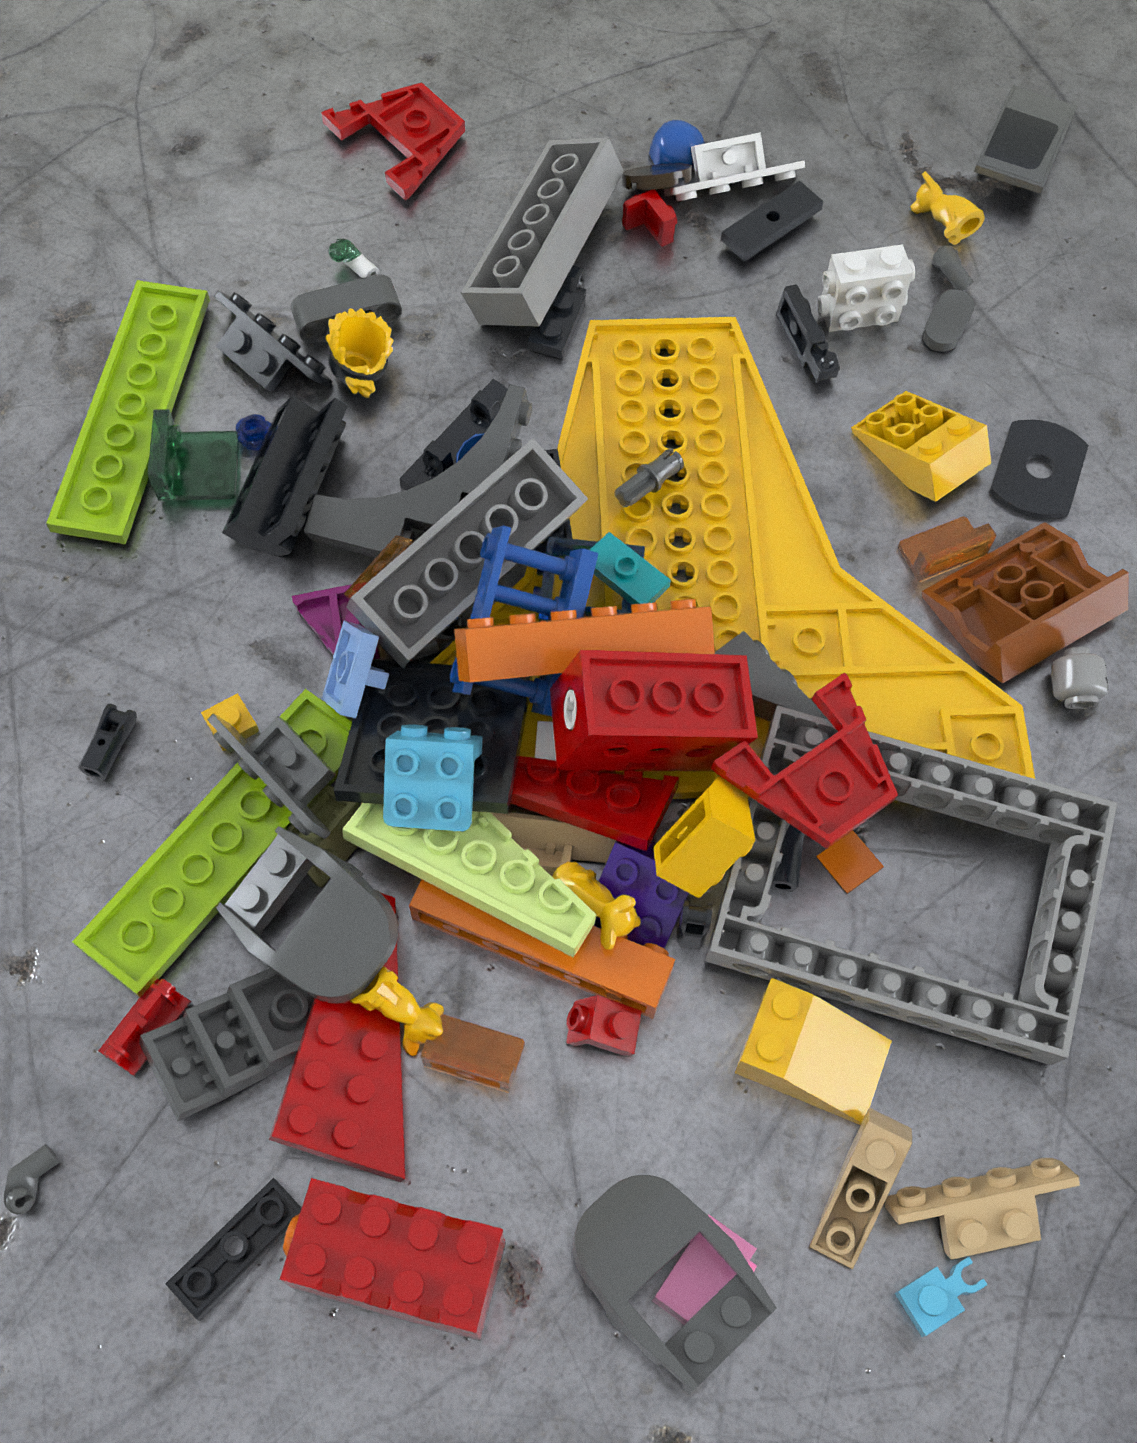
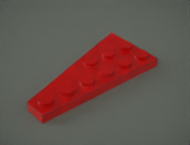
[269,892,405,1182]

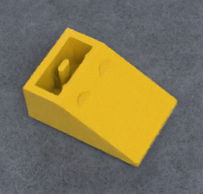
[851,391,991,502]
[654,775,755,898]

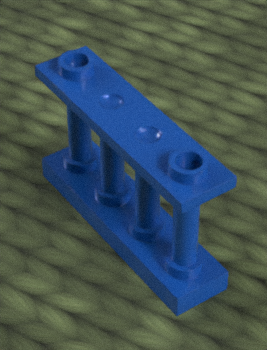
[450,525,599,717]

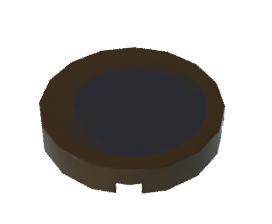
[622,163,692,190]

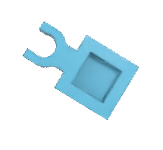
[895,1257,988,1337]

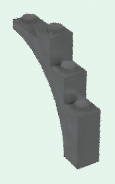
[304,384,532,562]

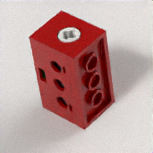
[550,650,758,772]

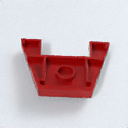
[321,82,465,201]
[711,672,898,849]

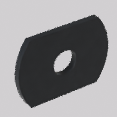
[989,420,1089,519]

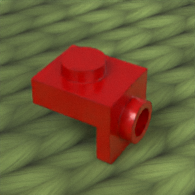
[622,189,677,247]
[566,995,642,1056]

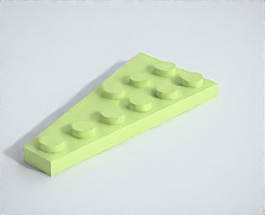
[342,803,596,958]

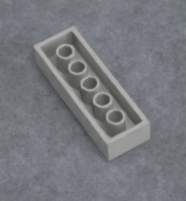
[461,137,624,326]
[346,438,588,668]

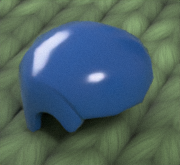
[649,120,705,169]

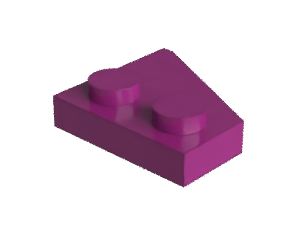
[292,581,380,660]

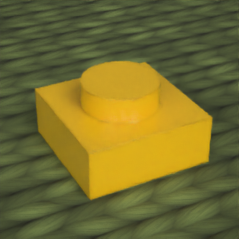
[201,693,259,751]

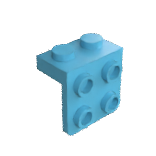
[383,725,483,832]

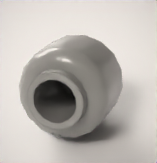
[1051,647,1108,709]

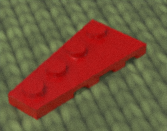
[510,756,679,851]

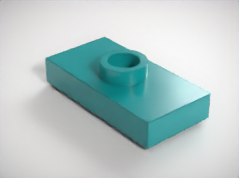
[590,532,671,604]

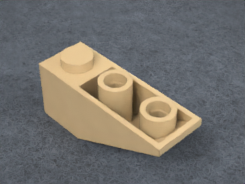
[809,1108,913,1269]

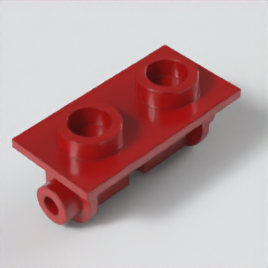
[98,978,191,1077]

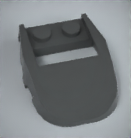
[216,826,398,1004]
[572,1175,777,1394]

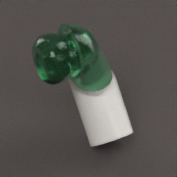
[328,238,380,278]

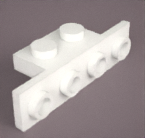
[664,132,806,202]

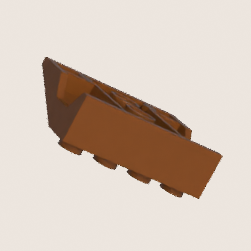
[922,522,1129,683]

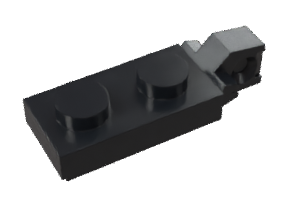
[528,265,587,359]
[776,284,840,382]

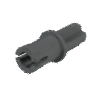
[615,448,684,507]

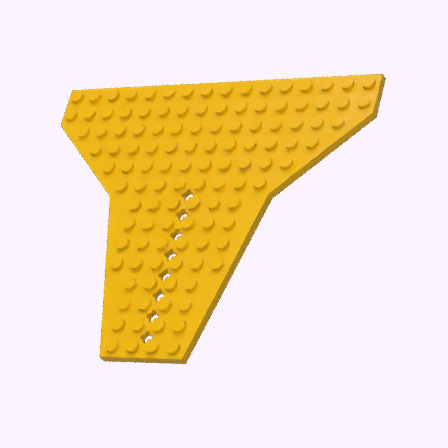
[361,317,1035,804]

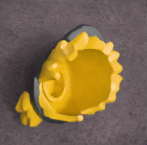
[326,308,394,398]

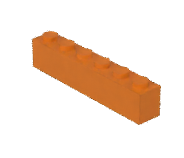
[454,599,715,683]
[409,879,676,1019]

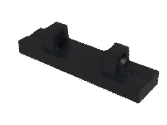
[399,379,508,490]

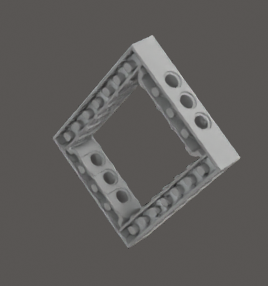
[705,705,1117,1065]

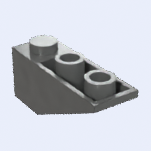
[715,631,828,722]

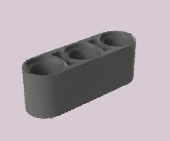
[291,275,402,343]

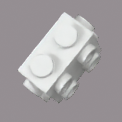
[817,244,915,332]

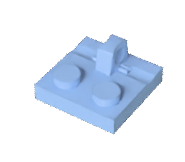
[321,621,389,718]

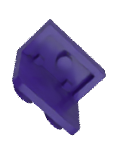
[594,840,689,949]

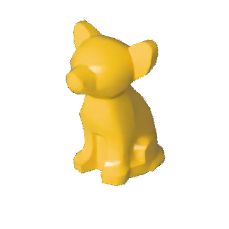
[910,171,985,245]
[552,861,641,950]
[350,966,444,1056]

